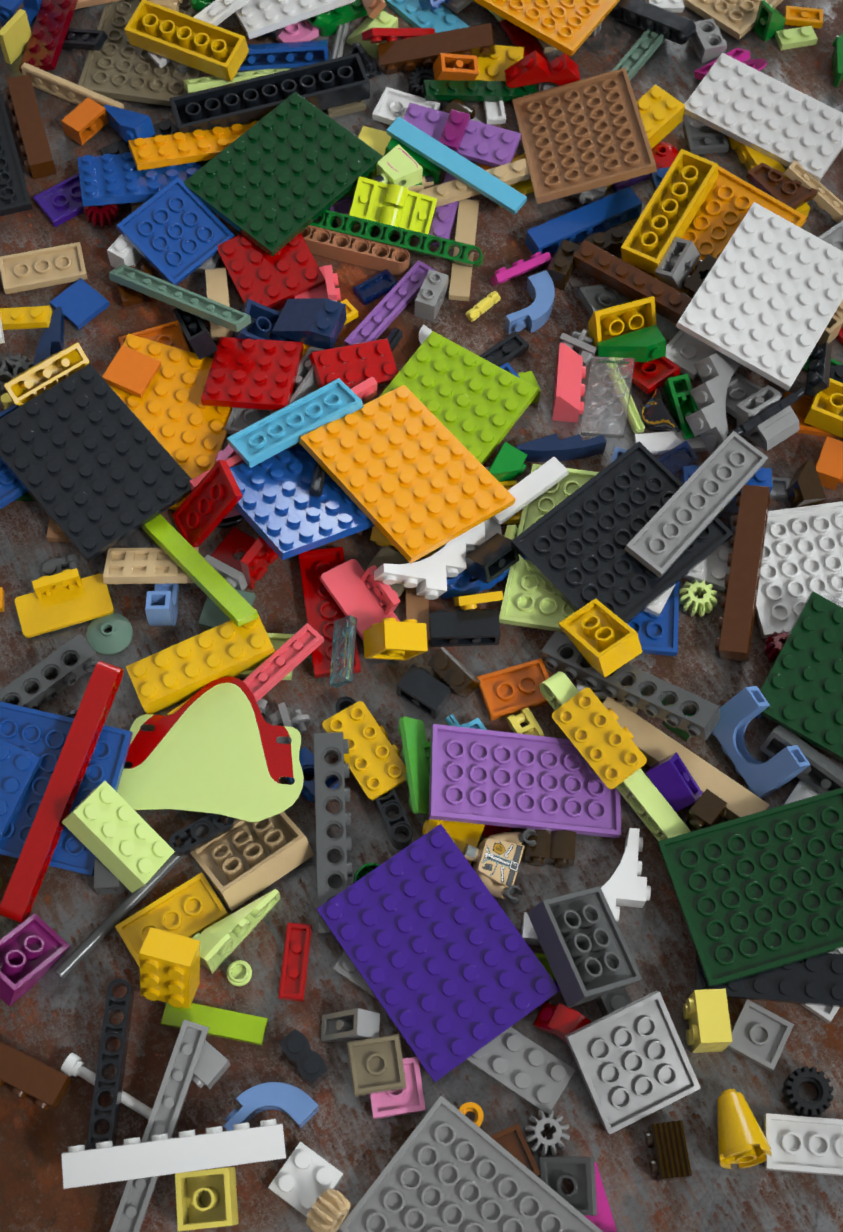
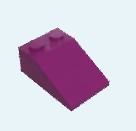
[0,913,70,1007]

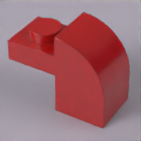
[533,1002,591,1045]

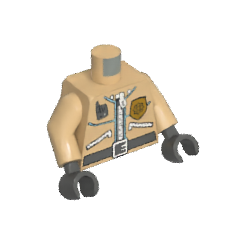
[463,829,537,905]

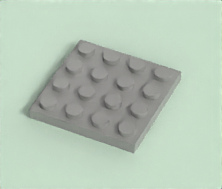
[565,990,701,1135]

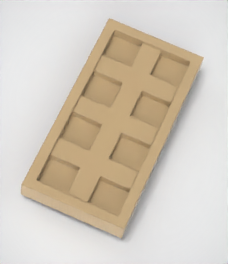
[103,547,199,585]

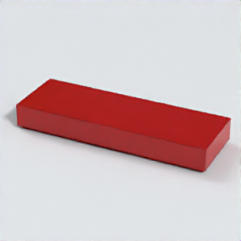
[278,922,312,1002]

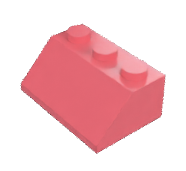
[552,343,586,423]

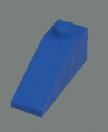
[103,105,155,143]

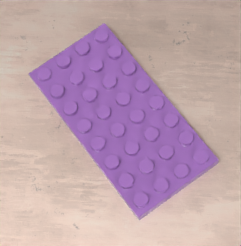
[429,724,621,838]

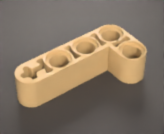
[205,267,233,341]

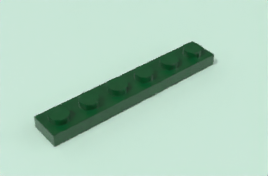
[423,80,538,102]

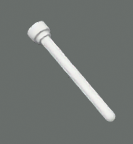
[60,1053,152,1120]

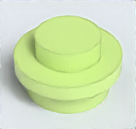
[227,960,252,986]

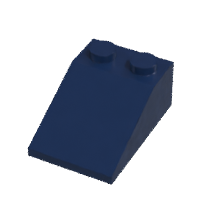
[272,298,347,349]
[232,299,297,342]

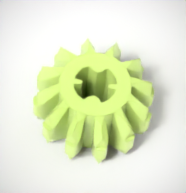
[679,578,717,617]

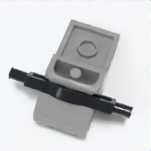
[726,374,807,451]

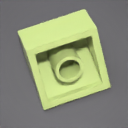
[346,10,398,59]

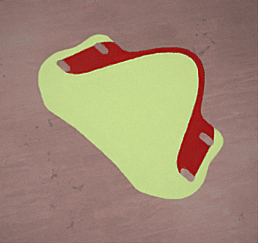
[117,676,304,822]

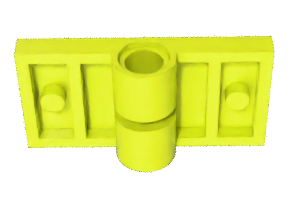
[349,176,437,234]

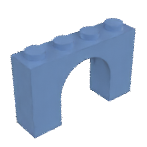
[711,686,810,798]

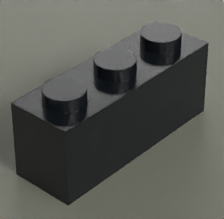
[173,308,218,360]
[429,608,501,647]

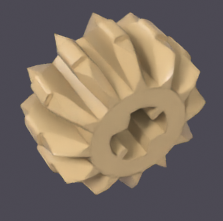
[306,1188,351,1232]

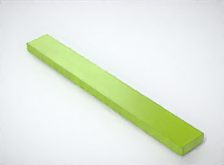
[141,514,258,627]

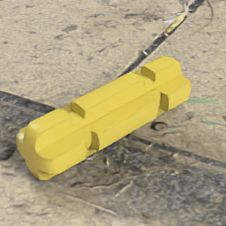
[466,291,501,322]

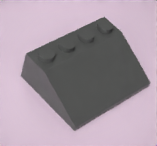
[527,886,642,1008]

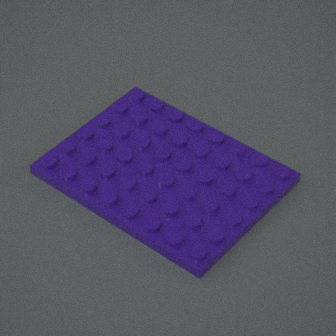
[317,824,560,1083]

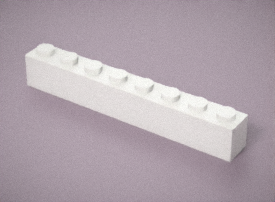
[61,1119,286,1189]

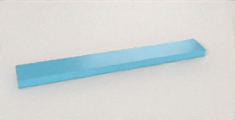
[386,116,527,215]

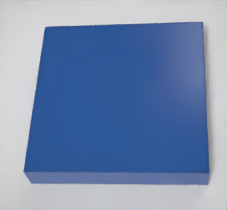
[50,278,110,330]

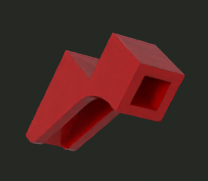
[505,50,580,88]

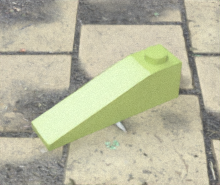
[192,889,281,974]

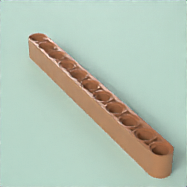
[207,207,410,276]

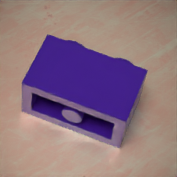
[646,752,703,812]

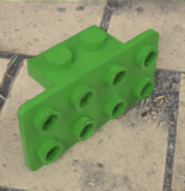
[398,716,431,815]

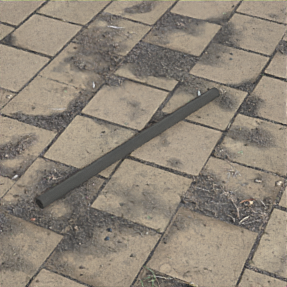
[54,813,224,979]

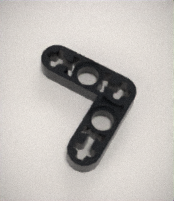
[168,813,235,856]

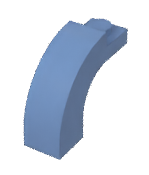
[505,270,555,334]
[145,583,179,626]
[224,1082,319,1131]

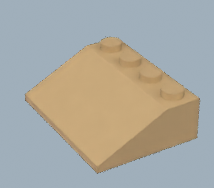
[190,811,314,911]

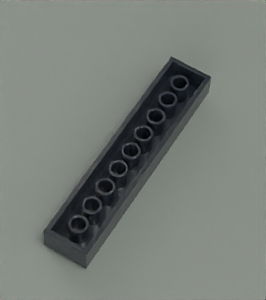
[169,53,370,133]

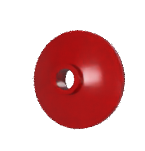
[651,141,679,169]

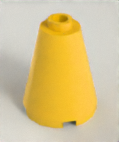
[717,1089,772,1169]

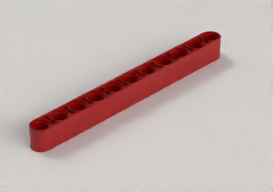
[0,661,124,923]

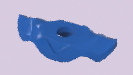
[440,563,510,599]

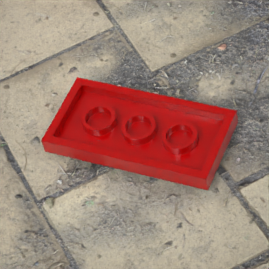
[309,338,398,389]
[172,460,243,547]

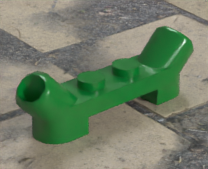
[308,0,387,37]

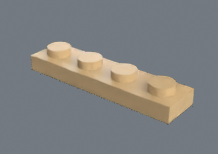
[784,160,843,223]

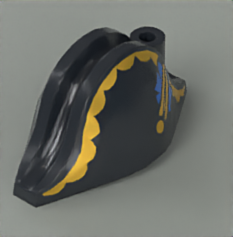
[641,387,680,433]

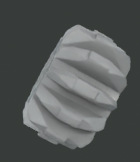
[525,1110,570,1157]

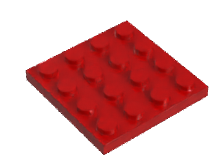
[217,233,326,308]
[201,337,304,411]

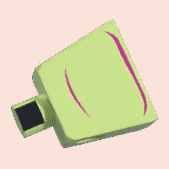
[372,144,423,188]

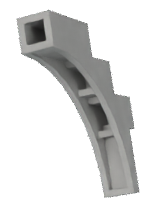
[685,351,742,455]

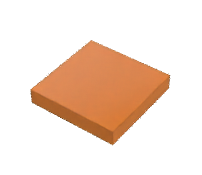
[102,345,161,398]

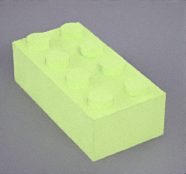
[62,781,175,893]

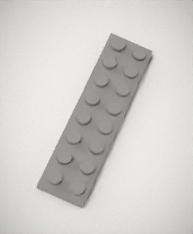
[624,431,768,578]

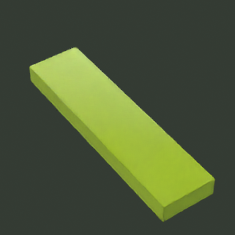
[161,1003,268,1046]

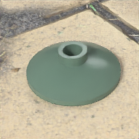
[86,613,133,655]

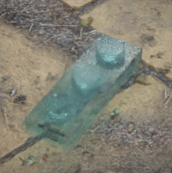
[329,615,357,688]

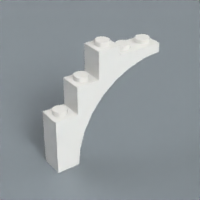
[374,521,485,600]
[521,828,651,946]

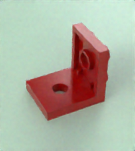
[211,527,278,590]

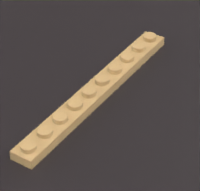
[336,158,531,233]

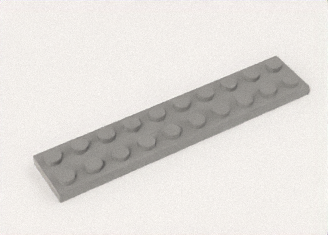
[333,952,576,1116]

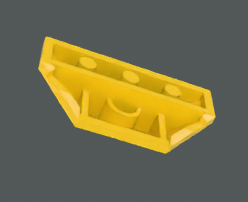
[3,342,89,406]

